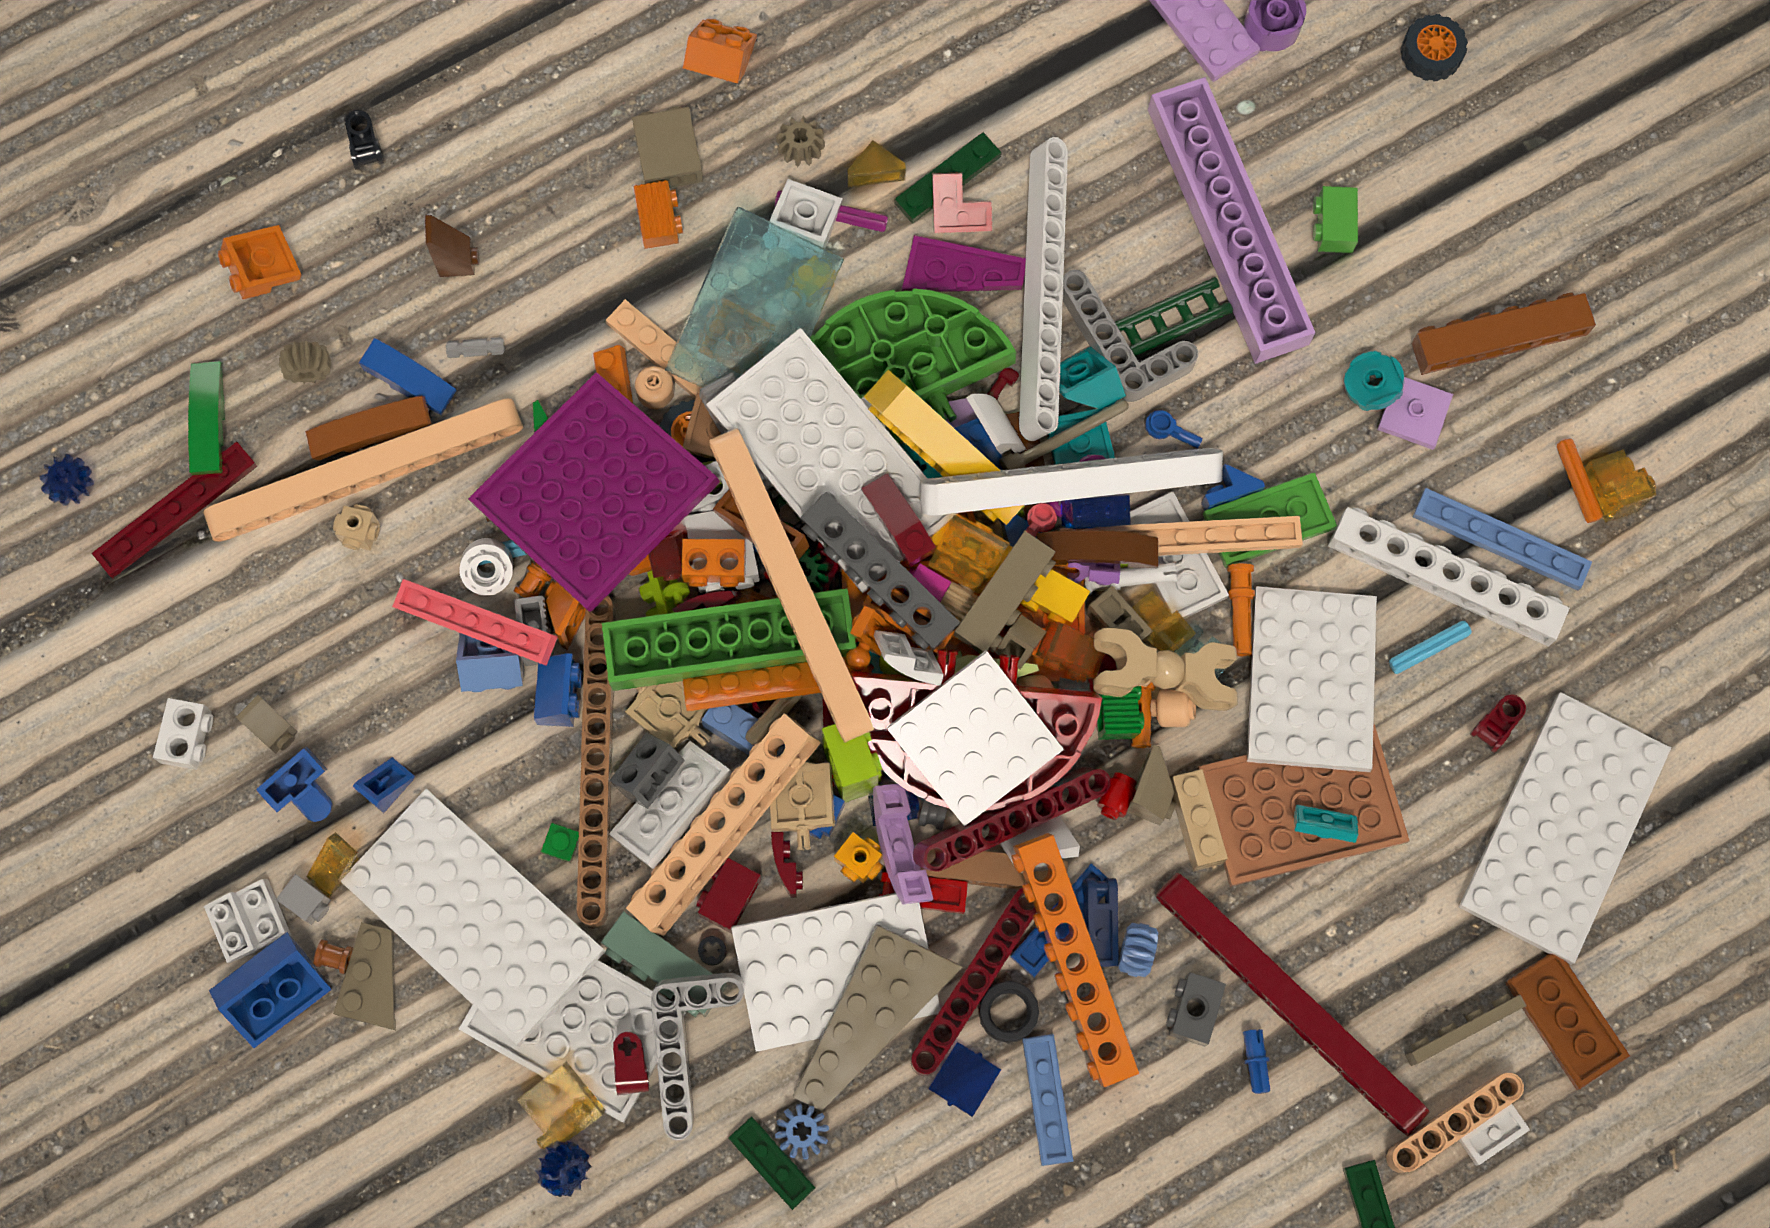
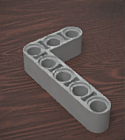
[1063,270,1198,402]
[651,973,745,1140]

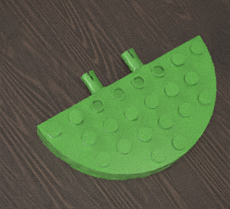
[810,289,1016,444]

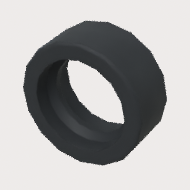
[979,981,1039,1043]

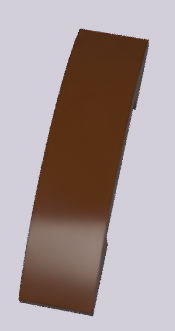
[1037,530,1158,569]

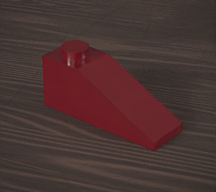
[861,473,936,568]

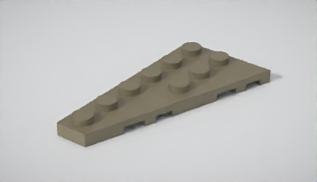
[793,924,963,1111]

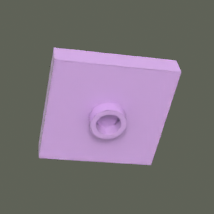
[1377,377,1453,450]

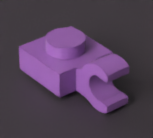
[1067,562,1120,585]

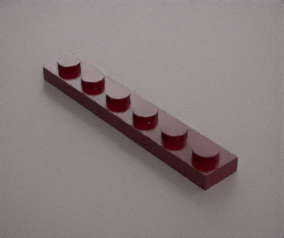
[91,441,258,579]

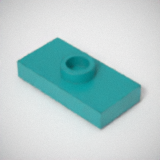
[1294,805,1359,843]

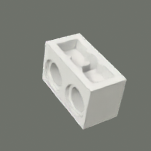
[153,698,213,770]

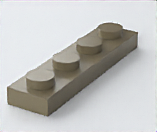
[1405,993,1527,1066]

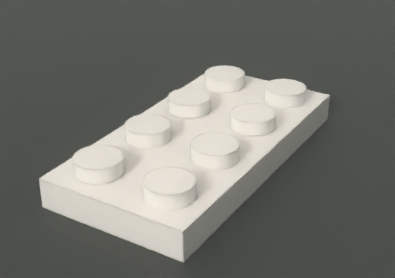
[1119,492,1229,624]
[609,741,732,869]

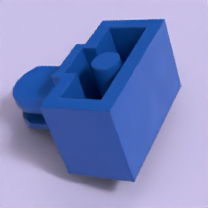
[256,747,333,822]

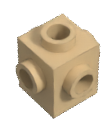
[333,504,380,551]

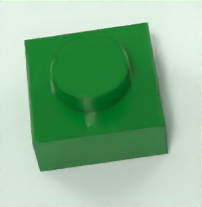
[541,823,579,863]

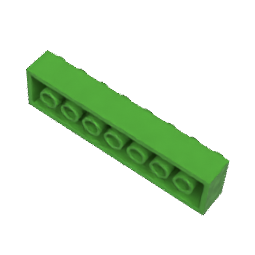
[602,588,856,691]

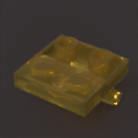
[928,514,1010,594]
[517,1061,607,1150]

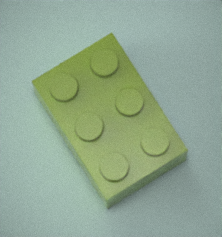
[822,724,882,803]

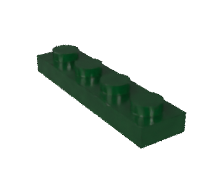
[894,132,1002,224]

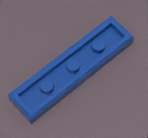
[1010,864,1108,978]

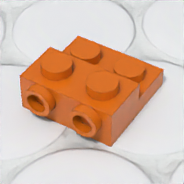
[218,225,301,299]

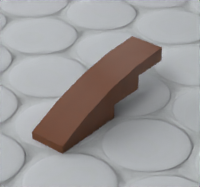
[305,395,431,461]

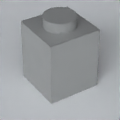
[276,874,331,925]

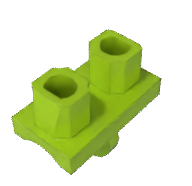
[639,568,690,617]

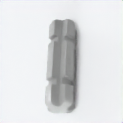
[446,337,505,358]

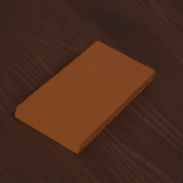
[1505,953,1630,1090]

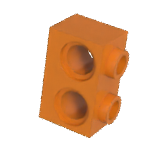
[682,539,746,587]

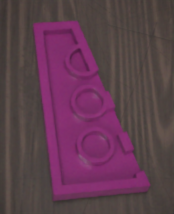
[902,235,1026,292]

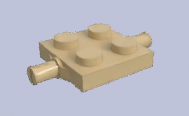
[625,681,712,749]
[770,762,835,850]

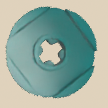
[1344,351,1405,411]

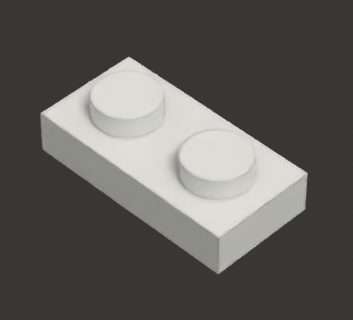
[1459,1104,1530,1166]

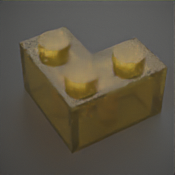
[1584,449,1657,523]

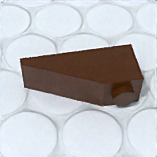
[425,215,479,277]

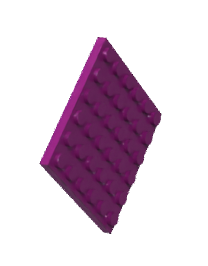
[468,372,720,612]

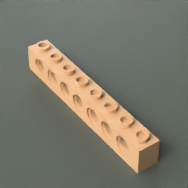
[626,714,821,936]

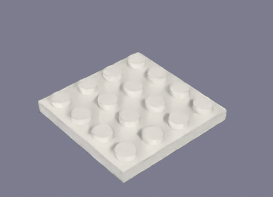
[887,650,1064,826]

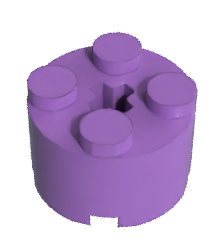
[1244,0,1306,51]

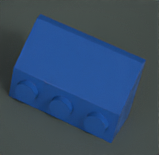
[209,932,332,1048]

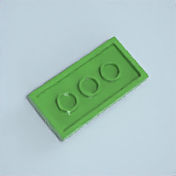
[1203,472,1337,568]

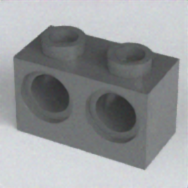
[609,732,685,809]

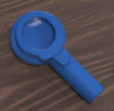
[1145,410,1203,449]

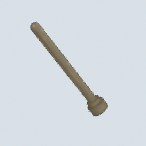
[999,400,1129,470]

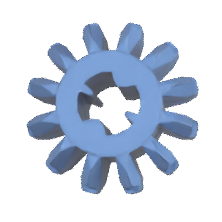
[1118,923,1158,977]
[775,1104,829,1160]

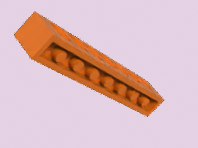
[1011,833,1139,1087]

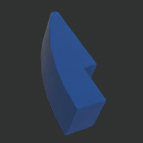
[359,338,457,415]

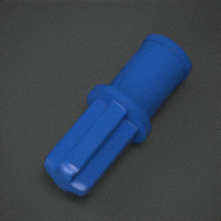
[1243,1029,1270,1094]

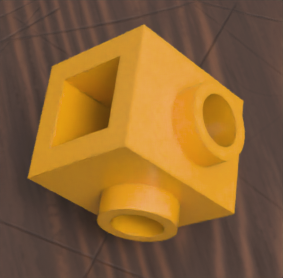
[834,832,884,883]

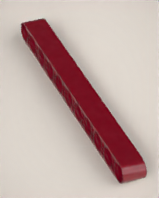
[1155,873,1430,1136]

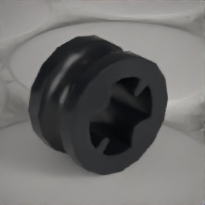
[698,936,727,966]

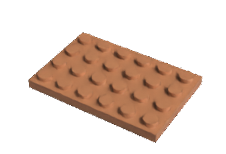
[1197,724,1410,887]

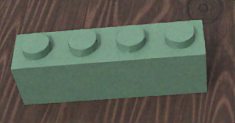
[601,911,727,1018]

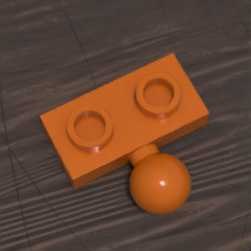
[846,606,895,671]

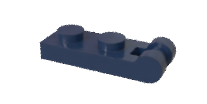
[1082,878,1119,967]

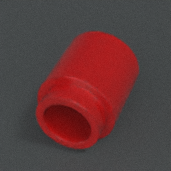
[1097,772,1137,820]

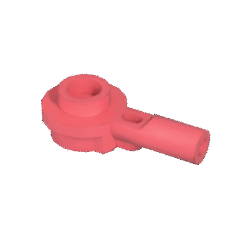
[1026,503,1057,537]

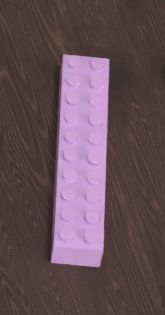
[1148,77,1315,364]

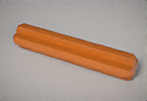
[1557,438,1603,523]

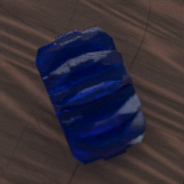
[39,454,94,507]
[535,1141,592,1197]

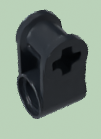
[345,110,384,170]

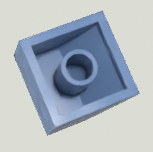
[456,633,524,692]

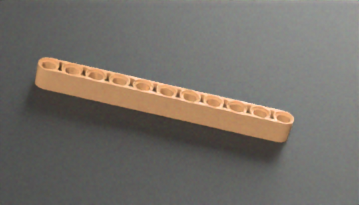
[203,398,523,542]
[709,428,874,743]

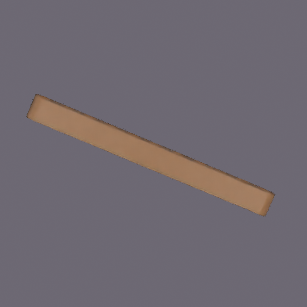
[577,596,616,929]

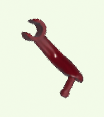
[987,368,1019,400]

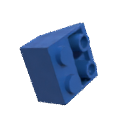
[534,653,583,727]

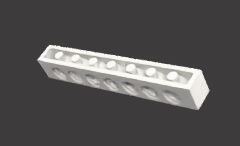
[1328,507,1570,646]

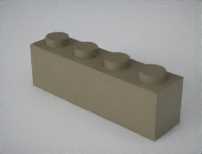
[954,531,1056,654]

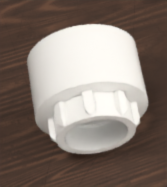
[460,538,513,595]

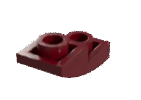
[673,591,743,613]
[771,832,803,898]

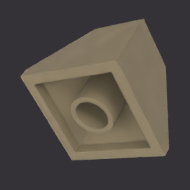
[1127,745,1176,825]

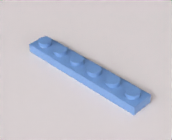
[1412,488,1592,591]

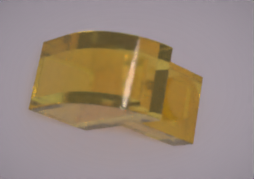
[1132,591,1196,652]

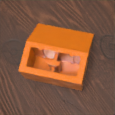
[683,19,757,84]

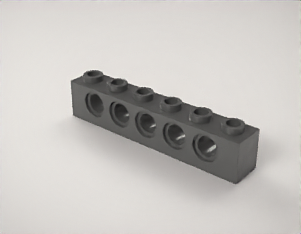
[801,492,960,651]

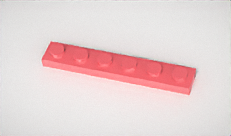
[392,579,558,666]

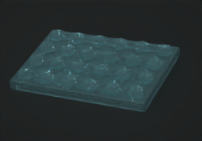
[665,206,845,388]

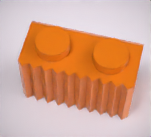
[634,180,683,249]

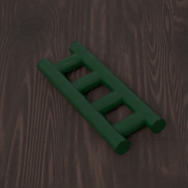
[1115,277,1233,356]

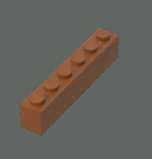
[1411,292,1596,375]

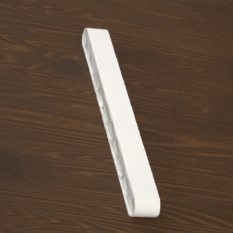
[1019,137,1068,441]
[920,448,1223,515]

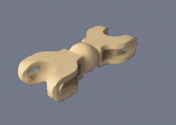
[1093,628,1238,711]

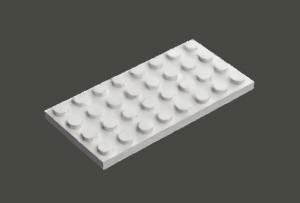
[706,328,957,593]
[1459,692,1671,965]
[340,789,606,1047]

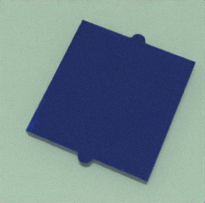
[928,1042,1001,1117]

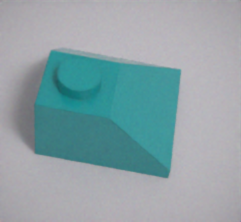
[1059,346,1126,409]

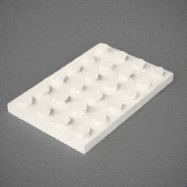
[1247,586,1377,772]
[731,893,940,1052]
[459,960,687,1123]

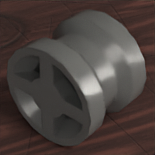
[918,799,947,831]

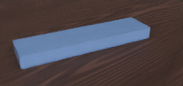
[1022,1034,1073,1166]

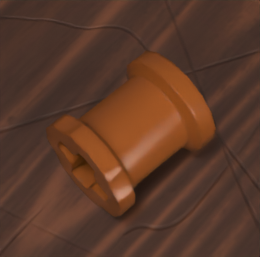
[313,939,353,974]

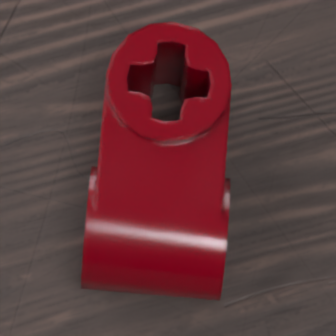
[1470,694,1526,753]
[613,1032,649,1096]

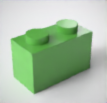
[1313,186,1358,253]

